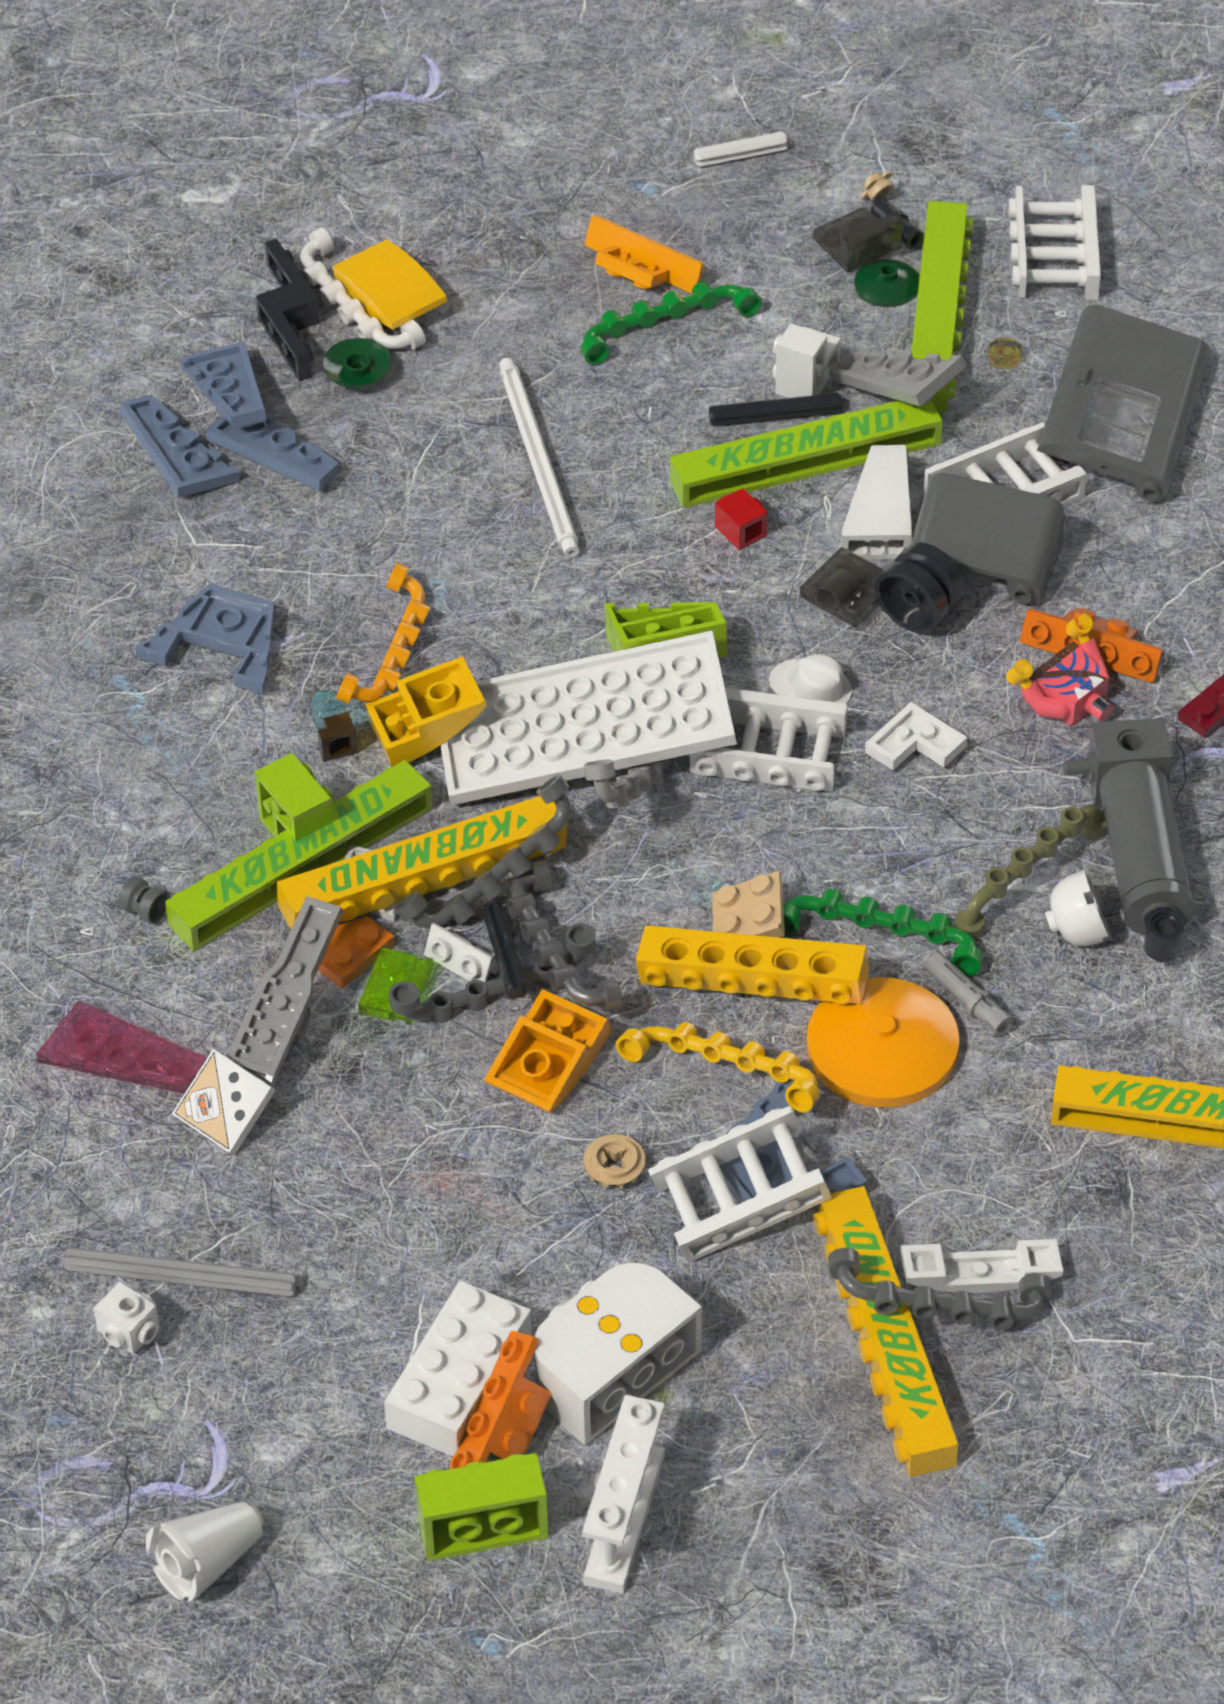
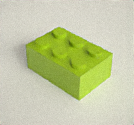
[414,1453,548,1562]

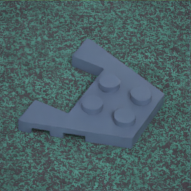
[135,584,275,694]
[719,1081,868,1204]

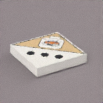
[172,1049,276,1155]

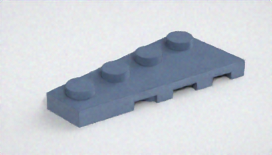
[179,341,267,429]
[120,395,241,498]

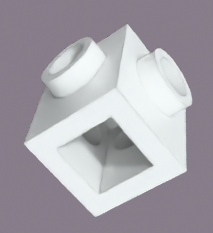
[93,1282,160,1354]

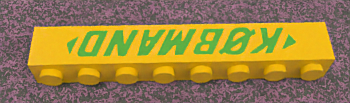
[277,796,567,929]
[1050,1065,1224,1149]
[813,1186,958,1477]

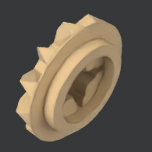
[583,1134,645,1189]

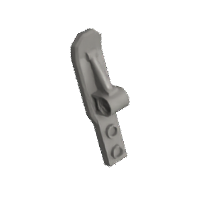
[226,896,343,1087]

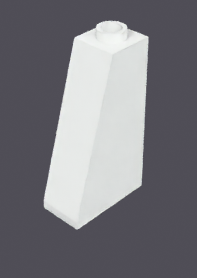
[841,445,912,560]

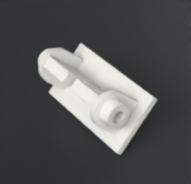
[424,923,499,982]

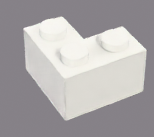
[772,323,841,398]

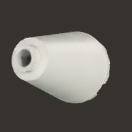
[146,1502,264,1601]

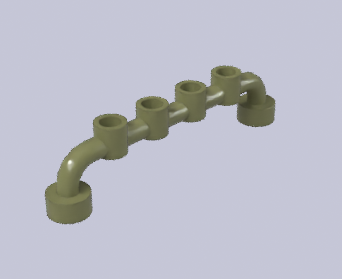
[954,804,1108,940]

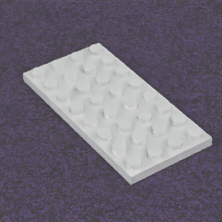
[441,631,737,805]

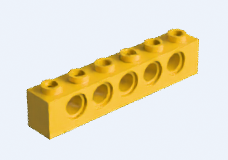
[636,925,870,1005]

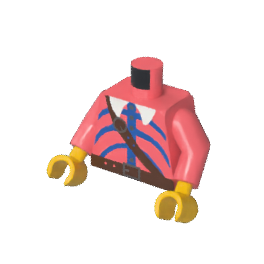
[1006,613,1114,725]

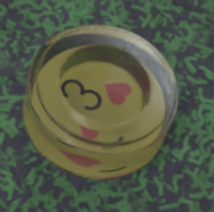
[988,337,1022,369]

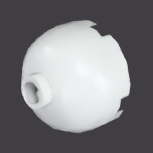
[1045,870,1112,946]

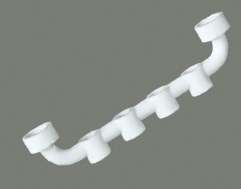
[300,227,426,350]

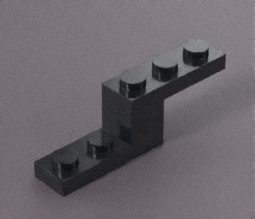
[256,238,322,382]

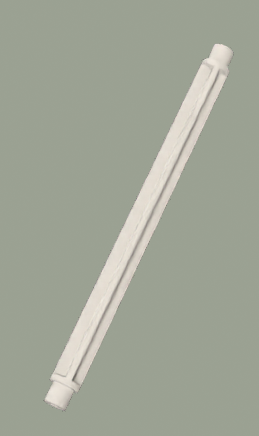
[499,358,579,558]

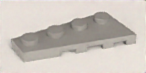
[829,351,967,406]

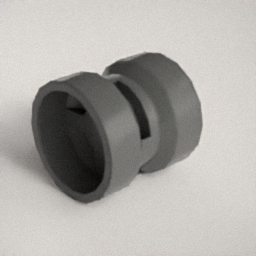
[118,876,170,924]

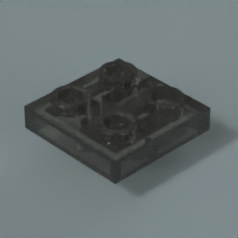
[800,547,884,628]

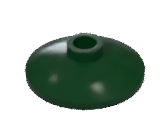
[854,259,920,307]
[323,338,390,388]

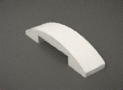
[900,1239,1063,1293]

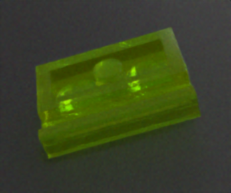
[358,947,434,1025]

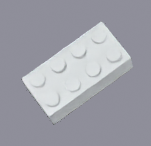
[384,1280,532,1456]

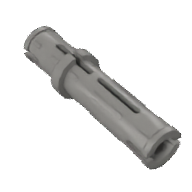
[922,949,1014,1037]

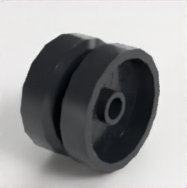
[874,542,967,634]

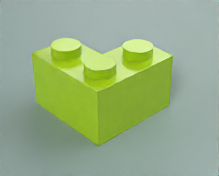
[254,753,335,841]

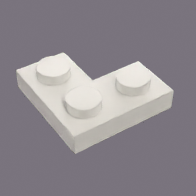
[865,702,967,770]

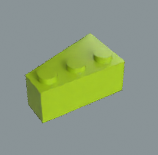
[604,602,728,658]

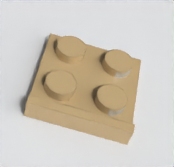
[712,871,785,938]

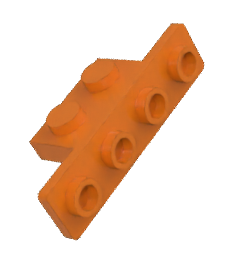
[1020,608,1163,682]
[449,1331,551,1469]

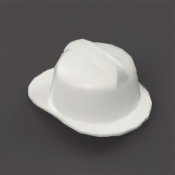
[769,654,852,704]

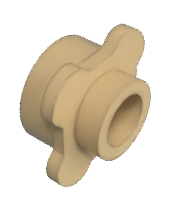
[861,171,894,202]

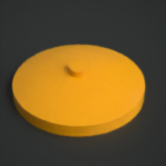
[807,977,959,1108]

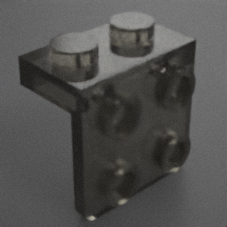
[813,208,903,273]

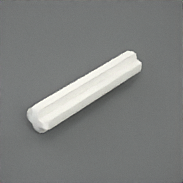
[694,131,788,167]

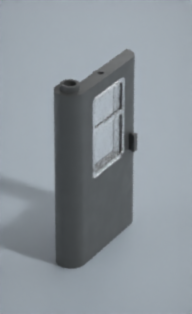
[1037,305,1210,502]

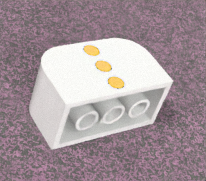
[534,1263,702,1446]

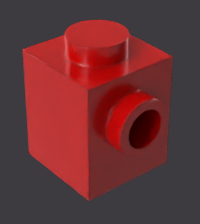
[715,488,768,551]

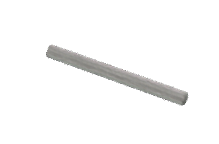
[64,1247,297,1297]

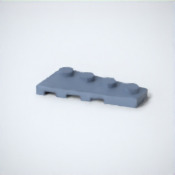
[206,410,339,491]

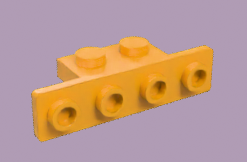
[584,215,704,294]

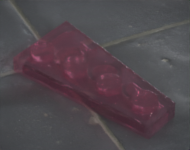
[36,1000,206,1094]

